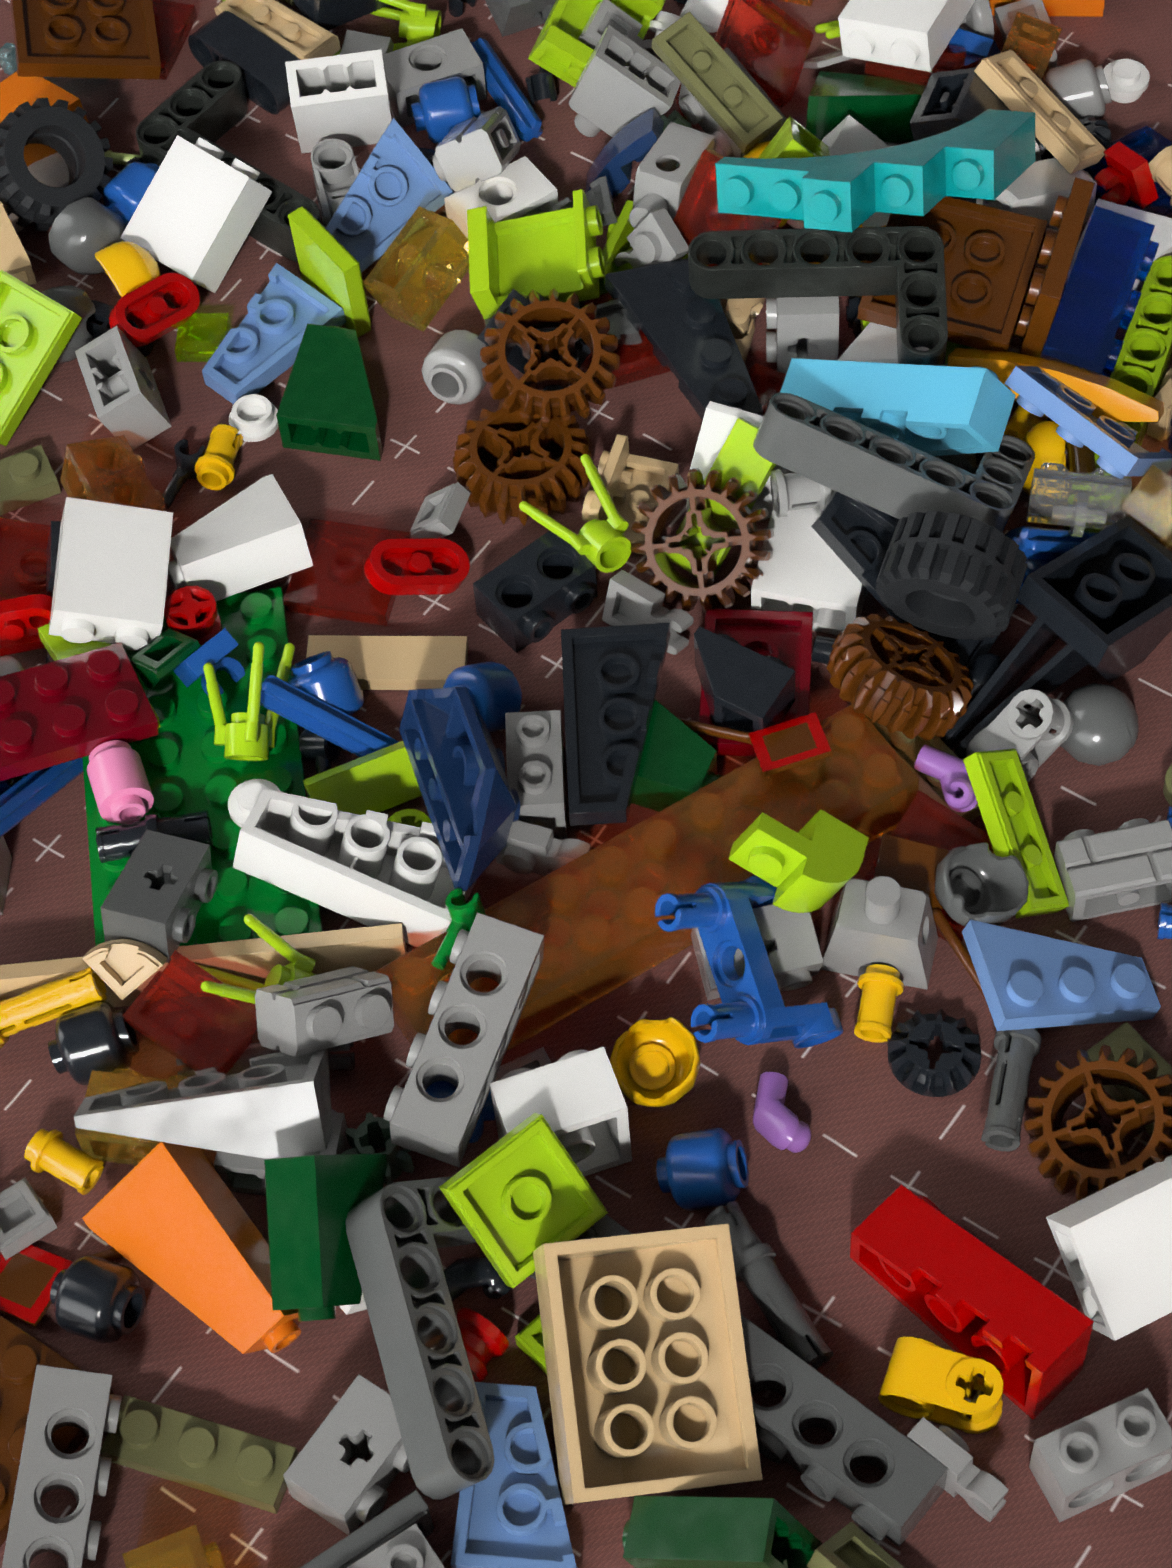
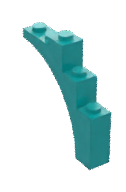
[715,109,1035,232]

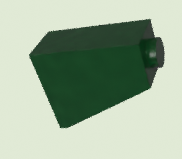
[806,71,928,142]
[276,324,383,461]
[631,700,723,824]
[264,1153,387,1321]
[622,1496,823,1568]

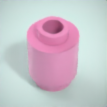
[87,740,154,825]

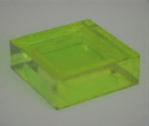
[174,313,231,362]

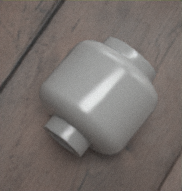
[1045,58,1112,120]
[422,330,488,405]

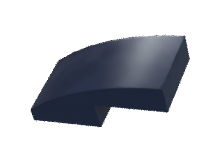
[585,108,664,197]

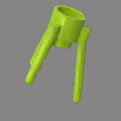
[332,0,442,56]
[519,454,631,573]
[203,641,295,761]
[188,914,316,1004]

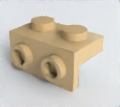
[582,434,679,555]

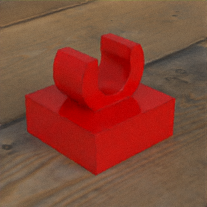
[1094,141,1159,209]

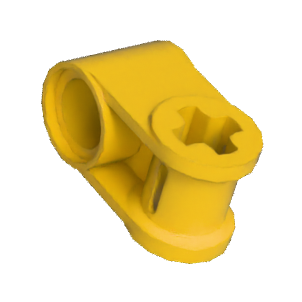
[878,1337,1003,1434]

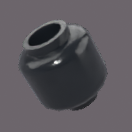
[48,1001,139,1085]
[50,1256,146,1343]

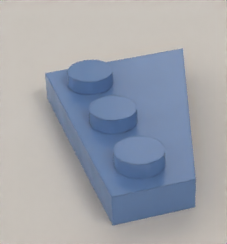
[326,118,454,273]
[202,263,346,405]
[1004,366,1172,479]
[962,920,1161,1031]
[450,1382,577,1568]

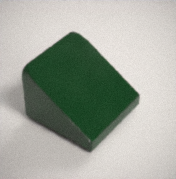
[130,628,201,689]

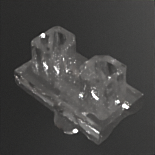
[1026,462,1132,537]

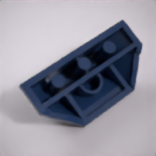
[399,687,520,891]

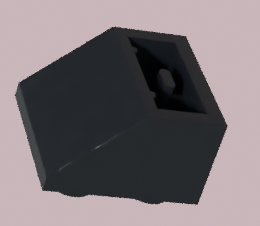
[909,67,1011,141]

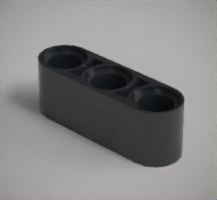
[188,11,300,115]

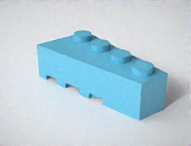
[780,358,1016,456]

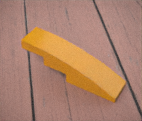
[948,348,1164,422]

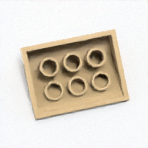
[533,1224,762,1505]

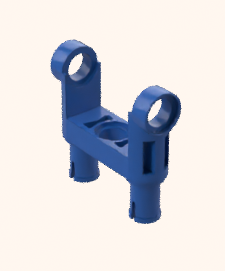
[655,875,844,1048]

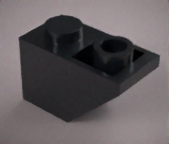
[694,626,795,733]

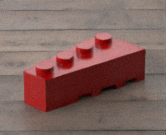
[850,1185,1094,1420]

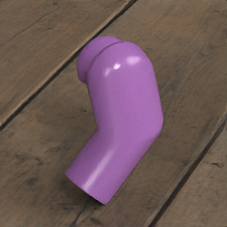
[914,744,977,813]
[753,1072,811,1153]

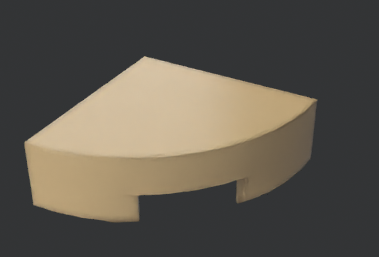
[82,939,167,1000]

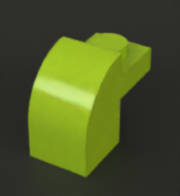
[728,809,869,913]

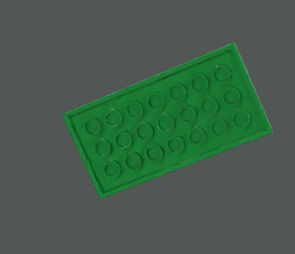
[82,587,323,946]

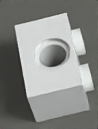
[444,156,558,242]

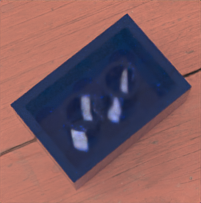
[1040,205,1160,377]

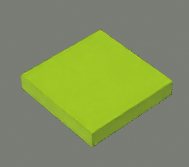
[288,206,371,338]
[439,1113,608,1288]

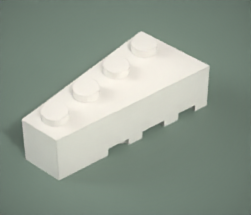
[233,788,477,955]

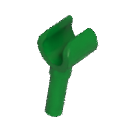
[431,888,486,970]

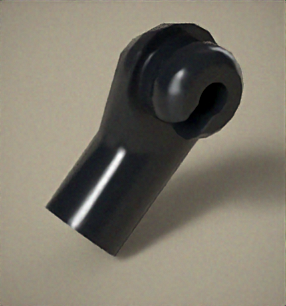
[443,1256,512,1302]

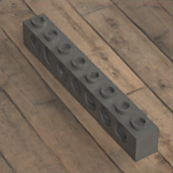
[529,1215,948,1547]

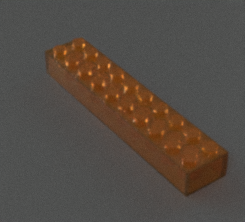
[376,704,919,1051]

